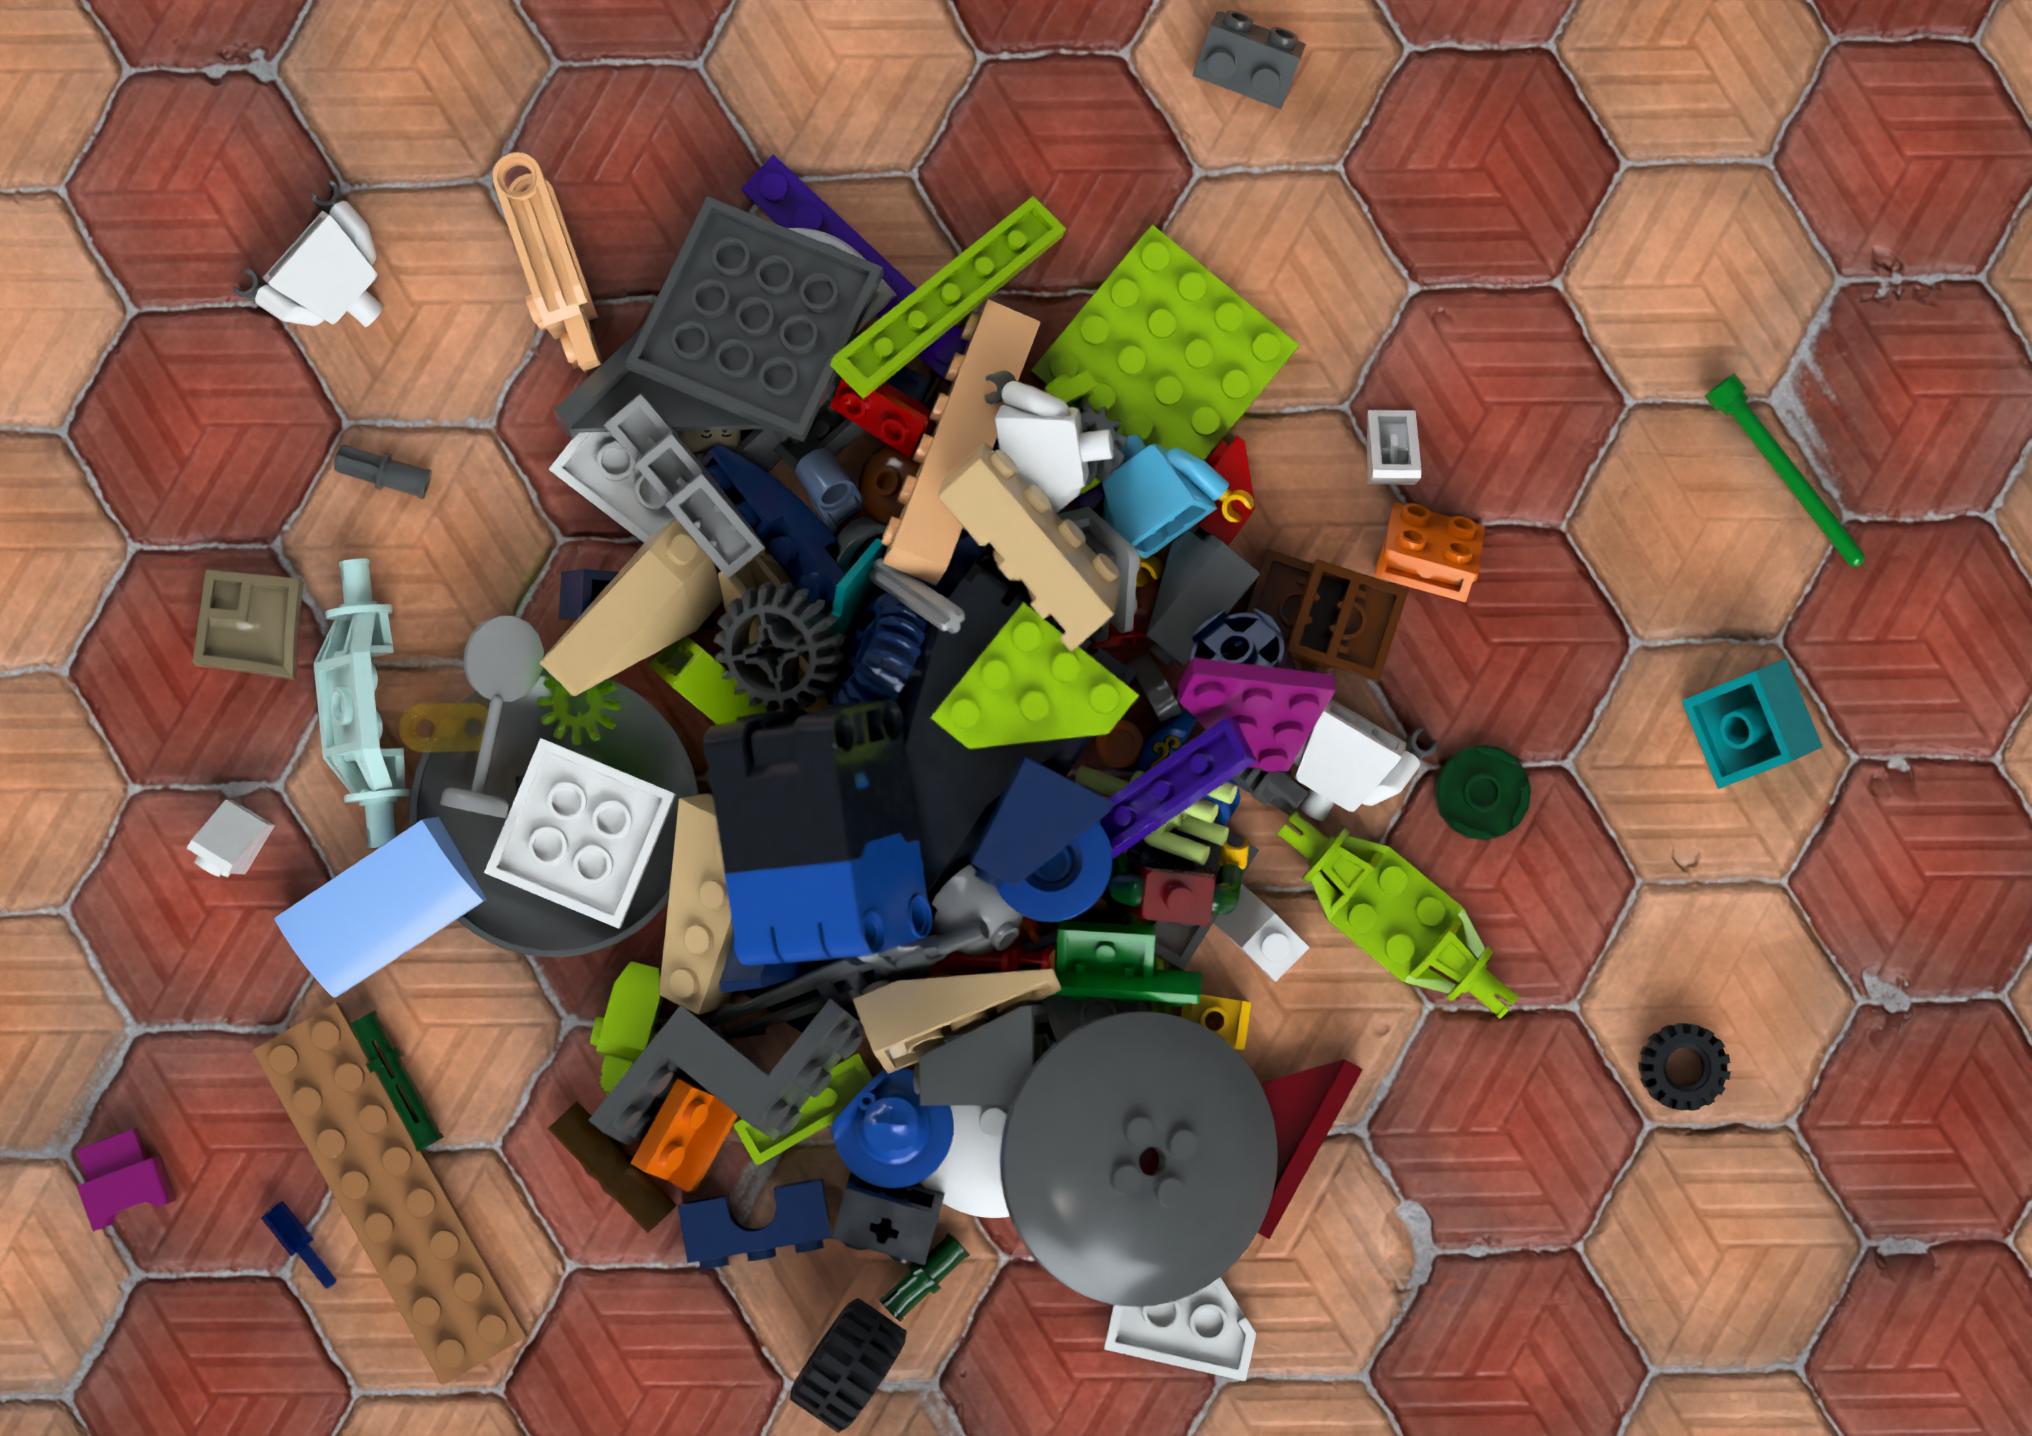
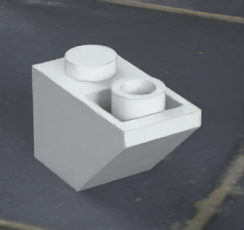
[187,800,275,878]

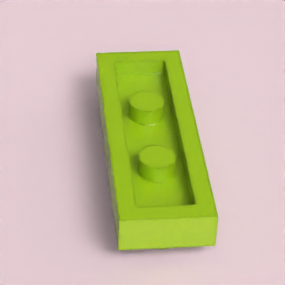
[733,1052,874,1166]

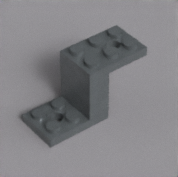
[589,999,864,1146]

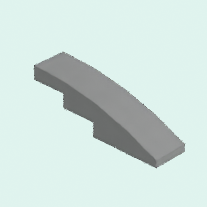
[604,392,766,578]

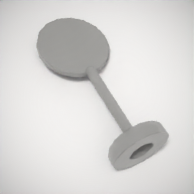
[440,616,544,818]

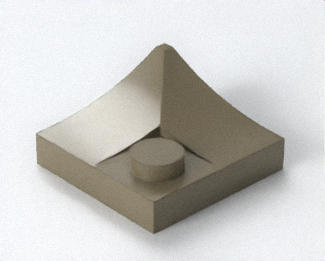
[192,569,304,680]

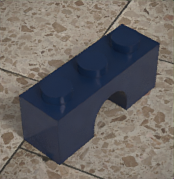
[678,1178,833,1270]

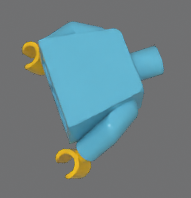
[1102,435,1254,587]

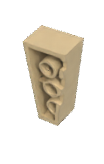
[659,793,734,1015]

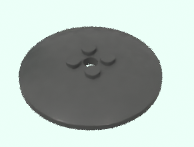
[410,668,699,957]
[1000,1011,1278,1307]

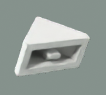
[1367,410,1422,485]

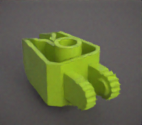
[590,961,663,1096]

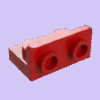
[830,378,936,458]

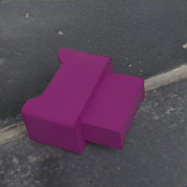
[76,1128,177,1231]

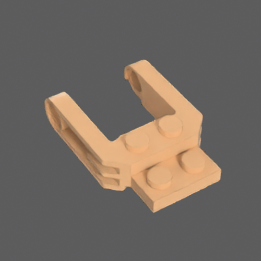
[493,152,603,377]

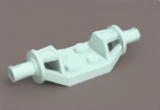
[313,559,411,849]

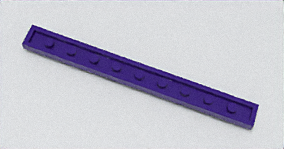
[741,155,1106,510]

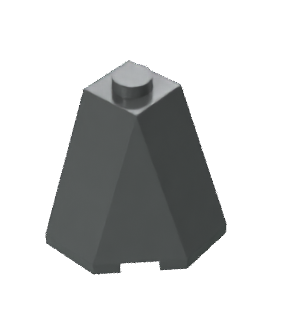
[1145,524,1260,668]
[913,1003,1056,1106]

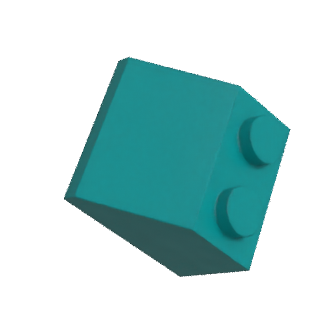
[1682,658,1823,789]

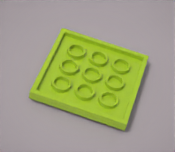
[1031,224,1300,461]

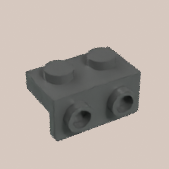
[1192,11,1306,109]

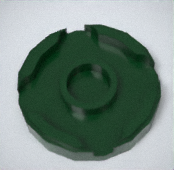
[1434,745,1531,841]

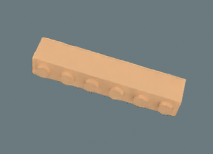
[881,299,1041,585]

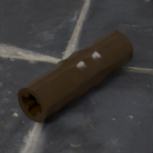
[548,1101,677,1233]

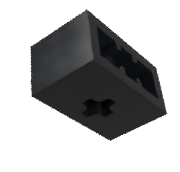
[832,1172,945,1265]

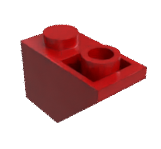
[1196,436,1255,546]

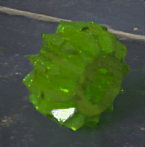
[537,678,621,745]

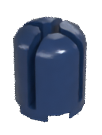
[1190,609,1297,670]

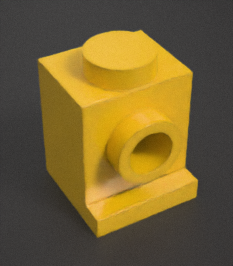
[1179,994,1252,1050]

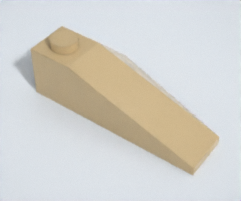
[539,519,723,696]
[853,969,1062,1074]

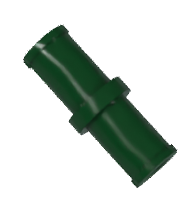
[879,1232,970,1322]

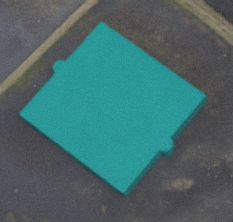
[830,538,884,647]

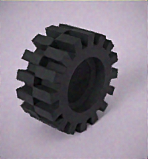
[1638,1023,1731,1111]

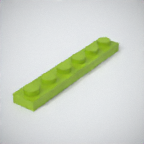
[830,196,1066,399]

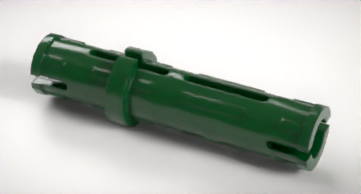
[349,1010,444,1152]

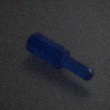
[260,1201,337,1289]

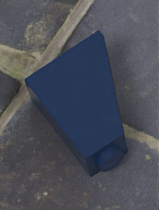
[969,755,1114,889]

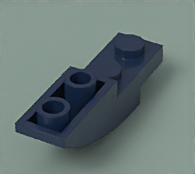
[701,444,845,615]

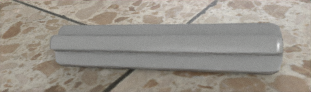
[868,558,965,633]

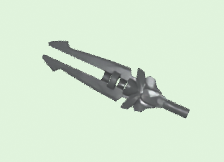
[709,920,990,1039]

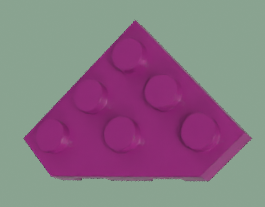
[1178,658,1335,772]

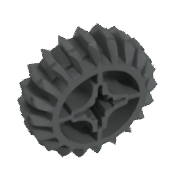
[713,582,845,712]

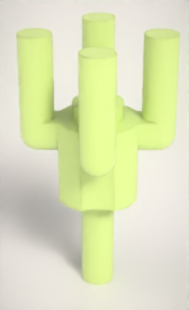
[1075,765,1237,865]

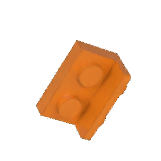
[631,1078,738,1194]

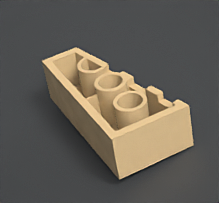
[938,442,1121,651]

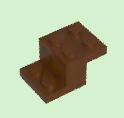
[1245,549,1409,682]

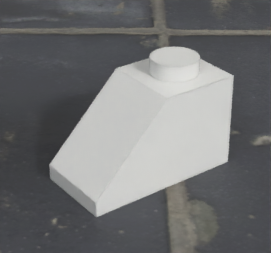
[1213,884,1310,982]

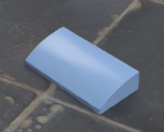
[273,816,487,998]

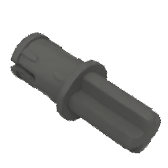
[334,445,432,499]

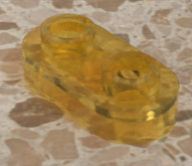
[399,703,498,753]

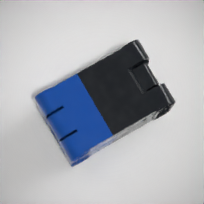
[703,699,932,966]

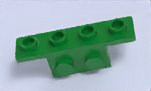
[1019,921,1202,1006]

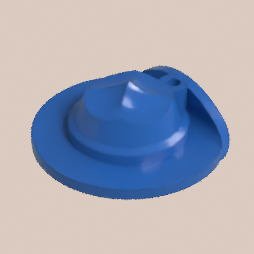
[996,820,1112,922]
[831,1068,954,1189]

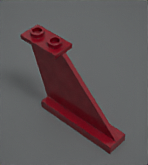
[1139,1058,1363,1239]

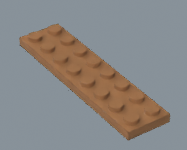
[252,1002,528,1386]

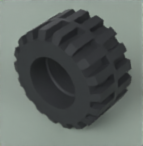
[790,1298,907,1433]

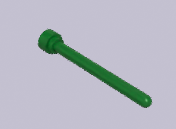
[1704,373,1865,567]

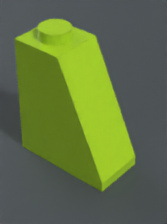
[648,636,766,724]

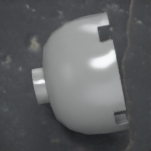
[931,864,1023,956]

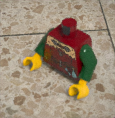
[1108,837,1249,926]

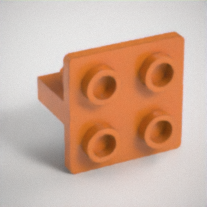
[1374,502,1485,602]

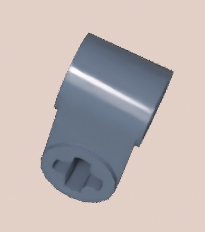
[795,448,864,534]

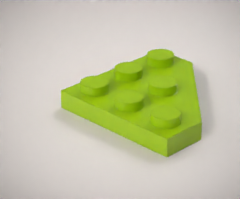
[931,602,1139,750]

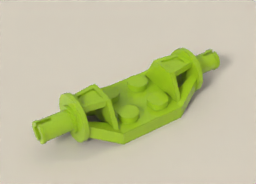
[1276,811,1519,1019]

